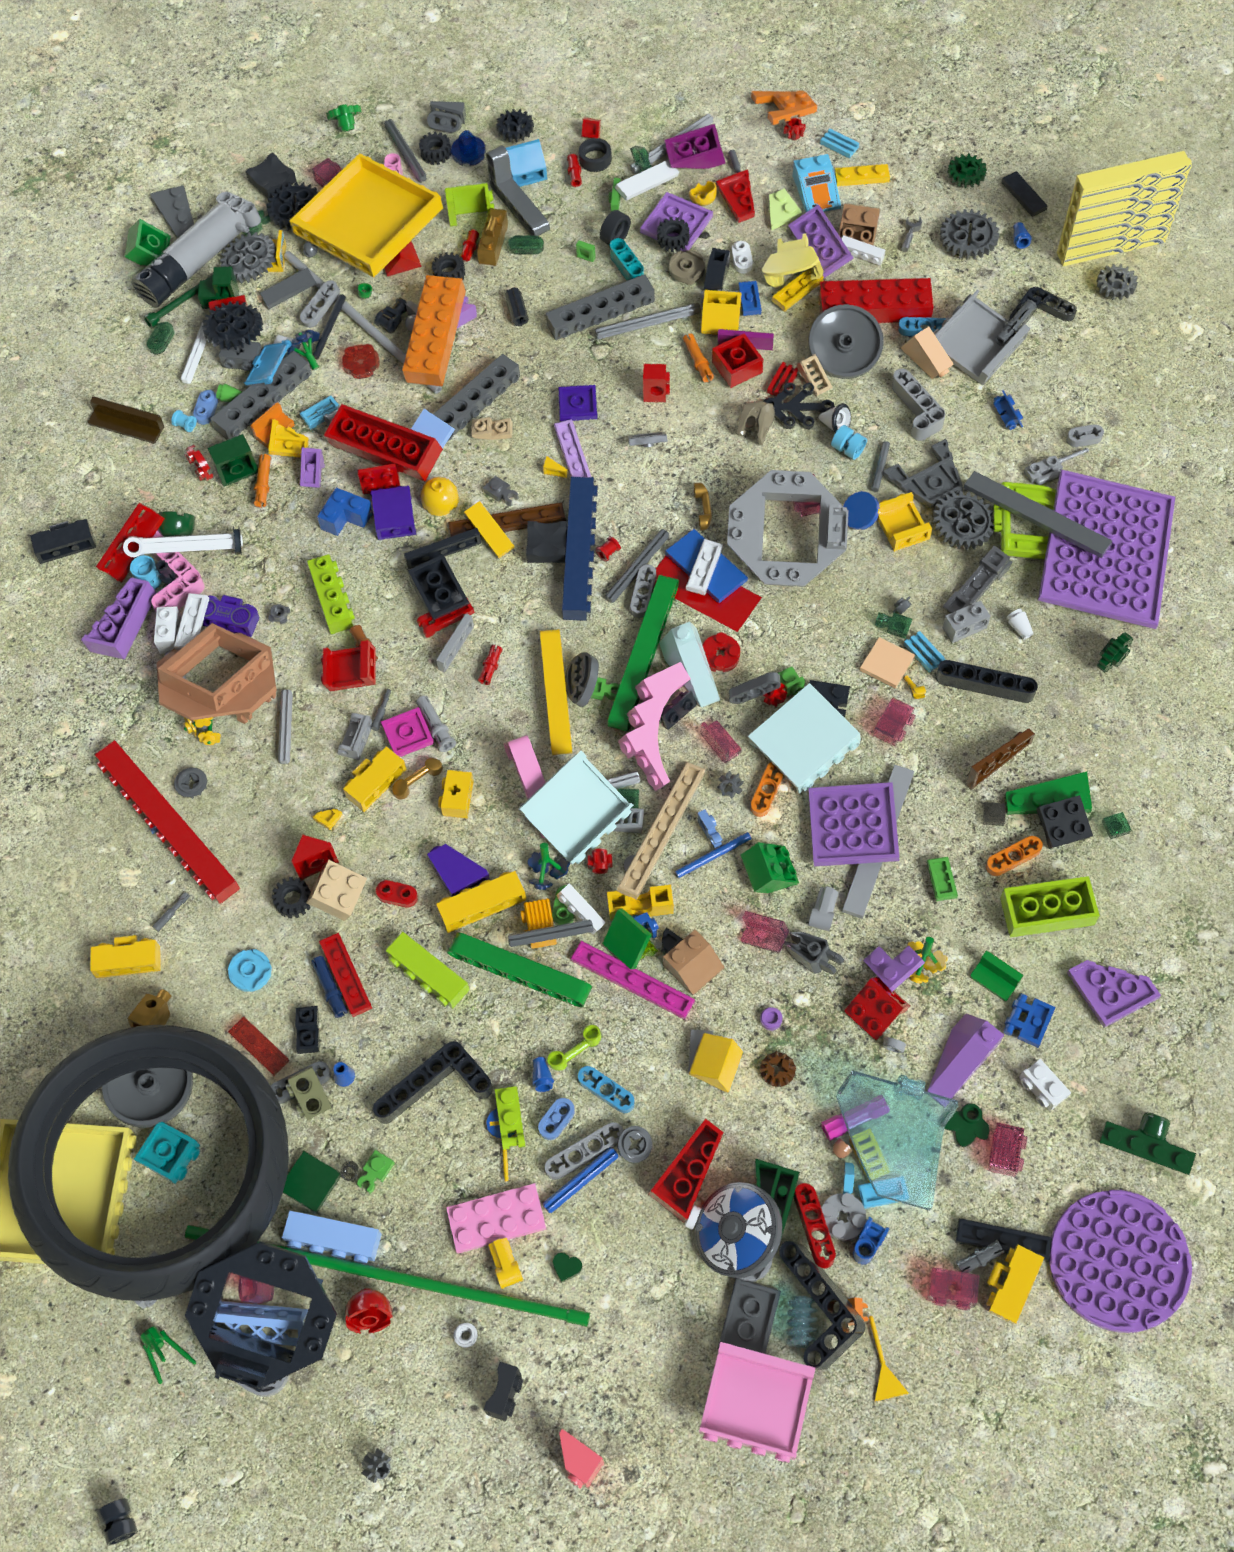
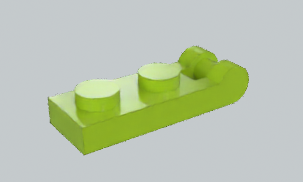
[495,1086,525,1150]

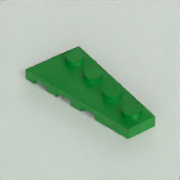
[1005,771,1092,815]

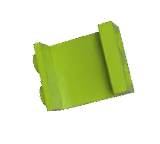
[445,183,494,227]

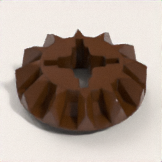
[760,1051,796,1087]

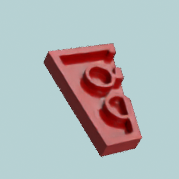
[716,169,755,223]

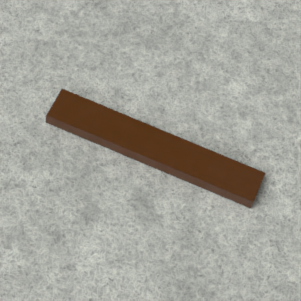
[448,502,566,537]

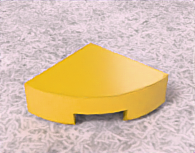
[313,809,343,830]

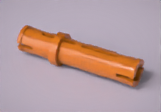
[683,333,714,382]
[254,454,271,508]

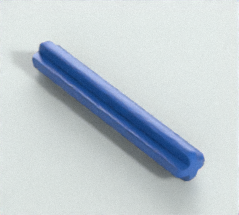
[543,1147,618,1213]

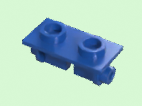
[993,390,1023,430]

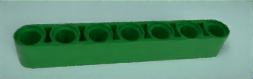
[447,932,592,1008]

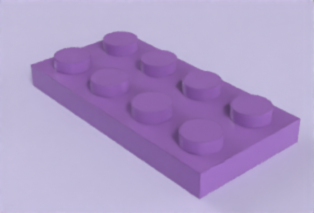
[788,204,854,278]

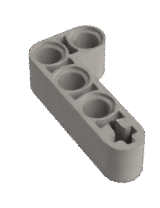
[892,369,945,441]

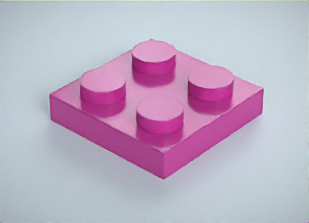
[381,707,434,757]

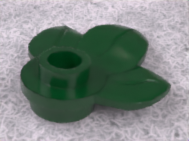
[944,1103,990,1148]

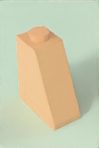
[901,327,953,379]

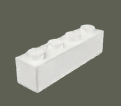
[842,235,885,265]
[556,883,606,934]

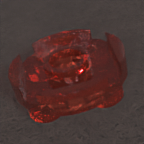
[342,344,380,379]

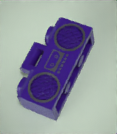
[202,595,260,637]

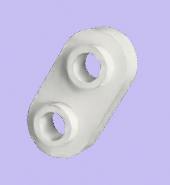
[732,241,753,274]

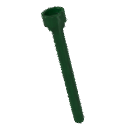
[143,274,213,329]

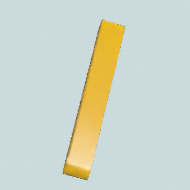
[540,629,573,756]

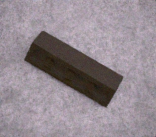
[88,396,165,444]

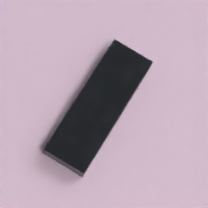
[1001,171,1048,217]

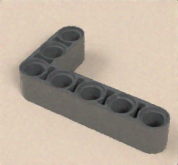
[486,145,550,238]

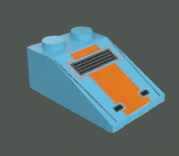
[793,154,841,212]

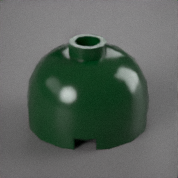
[158,511,195,537]

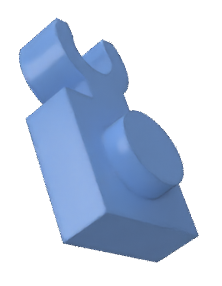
[698,810,722,848]

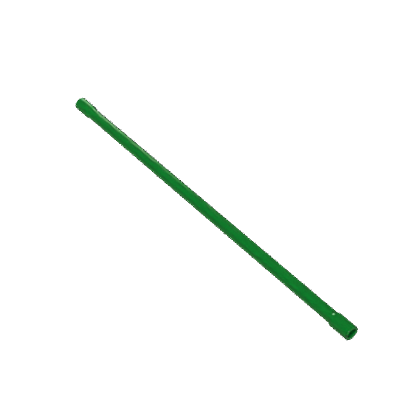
[185,1225,590,1327]

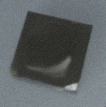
[983,802,1005,826]

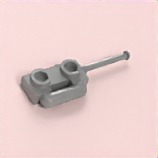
[1024,448,1089,485]

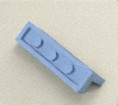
[214,1301,308,1346]

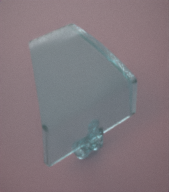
[836,1071,958,1210]

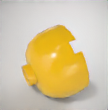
[420,476,459,516]

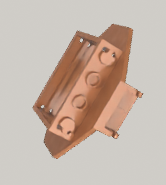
[157,623,277,724]

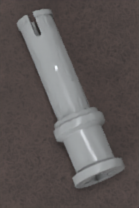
[416,696,456,752]

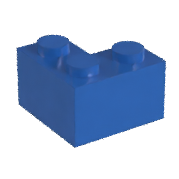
[317,487,373,536]

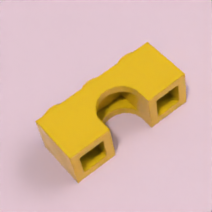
[607,884,674,921]

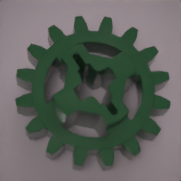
[947,153,987,188]
[1097,632,1133,673]

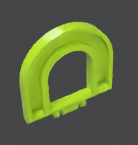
[993,482,1056,559]

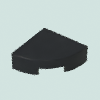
[662,927,683,954]

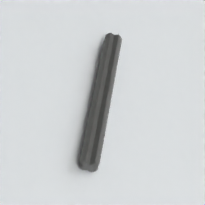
[384,119,427,183]
[605,529,669,603]

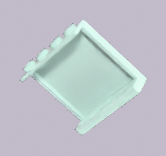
[748,683,861,794]
[518,750,633,864]

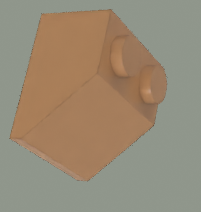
[663,929,724,996]

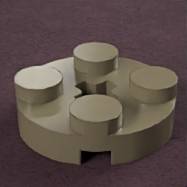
[669,250,705,285]

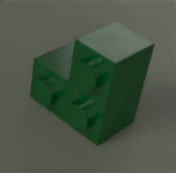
[198,266,239,309]

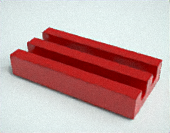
[767,362,799,396]

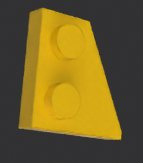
[269,419,309,458]

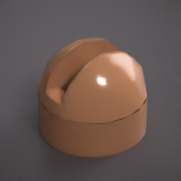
[833,1138,853,1158]

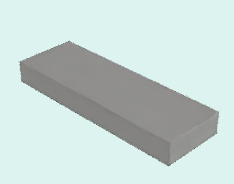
[436,613,474,672]

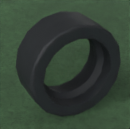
[578,138,612,172]
[599,210,631,246]

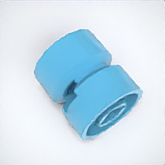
[831,425,867,460]
[130,555,162,590]

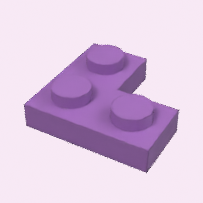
[863,946,925,991]

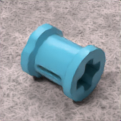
[171,410,197,432]

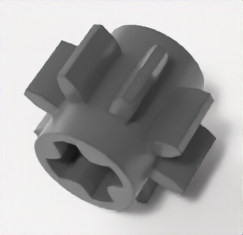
[717,771,744,799]
[361,1449,391,1483]

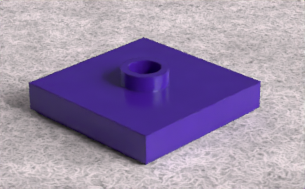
[558,385,598,421]

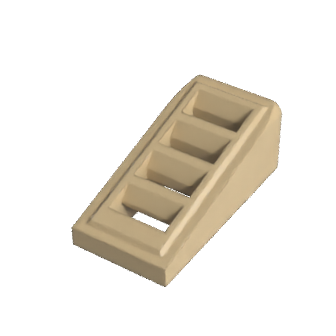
[796,354,833,396]

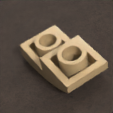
[472,417,512,440]

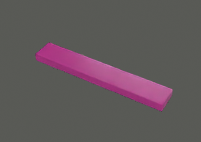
[570,941,695,1020]

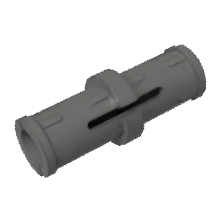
[956,1240,1005,1275]

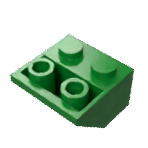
[741,842,799,893]

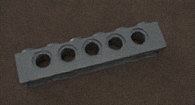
[545,274,655,340]
[211,351,312,440]
[433,354,520,441]

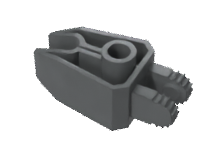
[784,932,844,975]

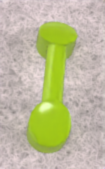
[547,1025,601,1071]

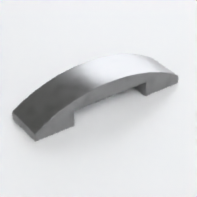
[943,546,1010,613]

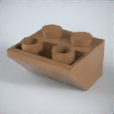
[839,203,881,246]

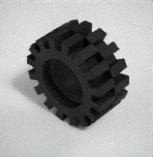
[419,131,452,165]
[657,217,690,252]
[432,252,465,280]
[272,877,311,919]

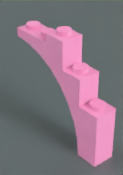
[618,662,691,791]

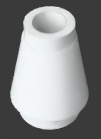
[1007,609,1034,640]

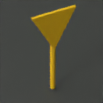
[869,1316,909,1402]

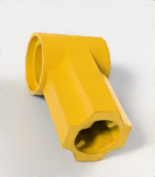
[489,1238,523,1289]

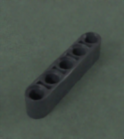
[936,660,1038,703]

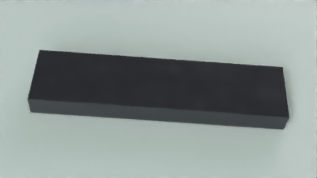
[404,528,481,569]
[955,1218,1052,1262]

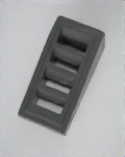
[430,101,466,124]

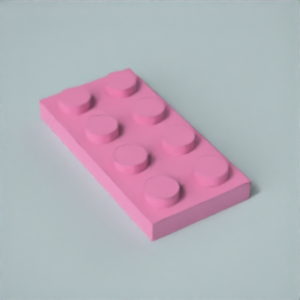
[446,1183,546,1254]

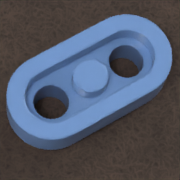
[193,390,218,425]
[538,1098,575,1140]

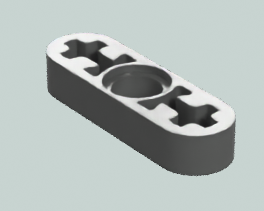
[728,672,781,704]
[271,1061,331,1104]

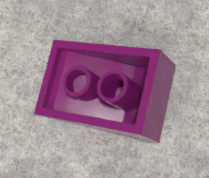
[665,123,726,169]

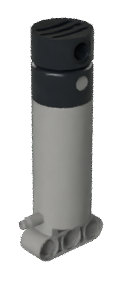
[131,192,261,308]

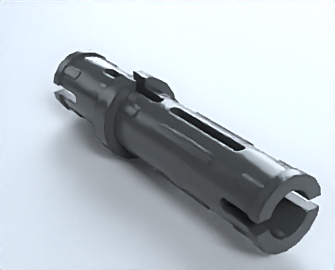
[995,300,1036,346]

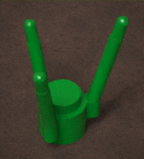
[140,1326,196,1384]

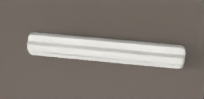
[181,322,207,384]

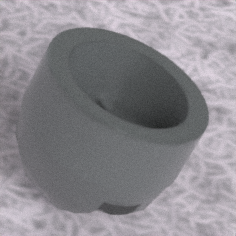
[303,242,318,258]

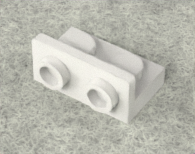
[1019,1059,1071,1111]

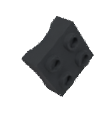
[245,152,297,198]
[526,521,567,563]
[1036,795,1093,849]
[484,1361,524,1422]

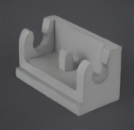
[337,713,372,760]

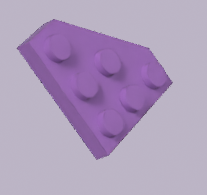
[1067,960,1161,1028]

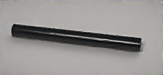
[313,294,346,360]

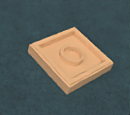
[860,637,915,689]

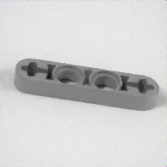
[545,1123,623,1180]

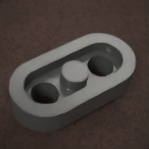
[427,111,462,132]

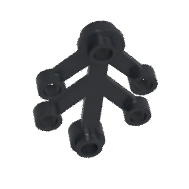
[763,382,835,429]

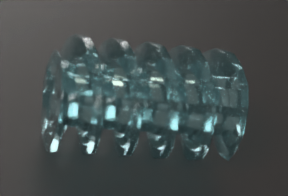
[786,1296,818,1349]

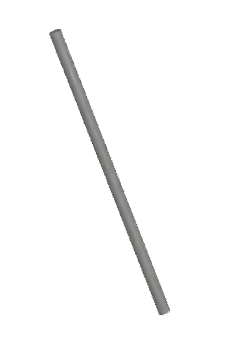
[284,251,442,394]

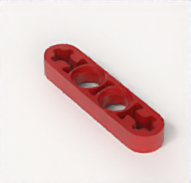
[794,1183,836,1268]

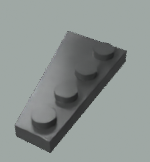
[150,185,194,239]

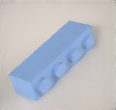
[282,1211,382,1263]

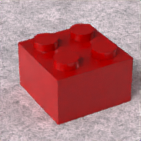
[712,333,764,388]

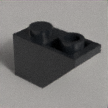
[704,248,730,291]

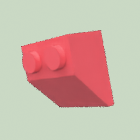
[559,1429,604,1489]

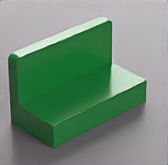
[970,950,1024,1001]

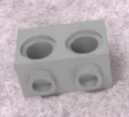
[942,600,991,643]

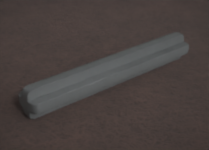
[508,919,594,947]

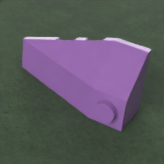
[927,1013,1004,1107]

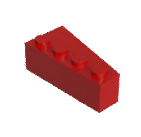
[648,1118,724,1223]

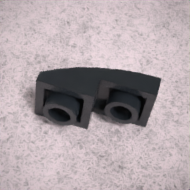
[295,1006,320,1054]

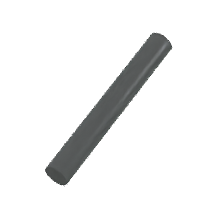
[871,441,890,492]

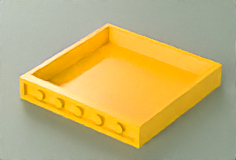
[290,153,443,278]

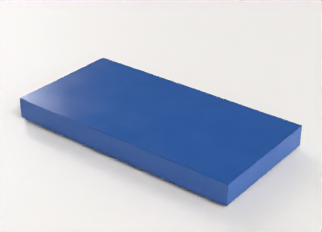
[665,529,748,603]

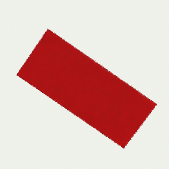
[646,555,762,632]

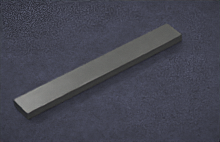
[964,471,1112,558]

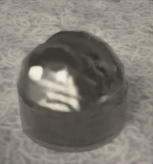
[340,1161,359,1181]

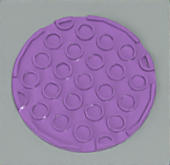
[1049,1190,1192,1333]

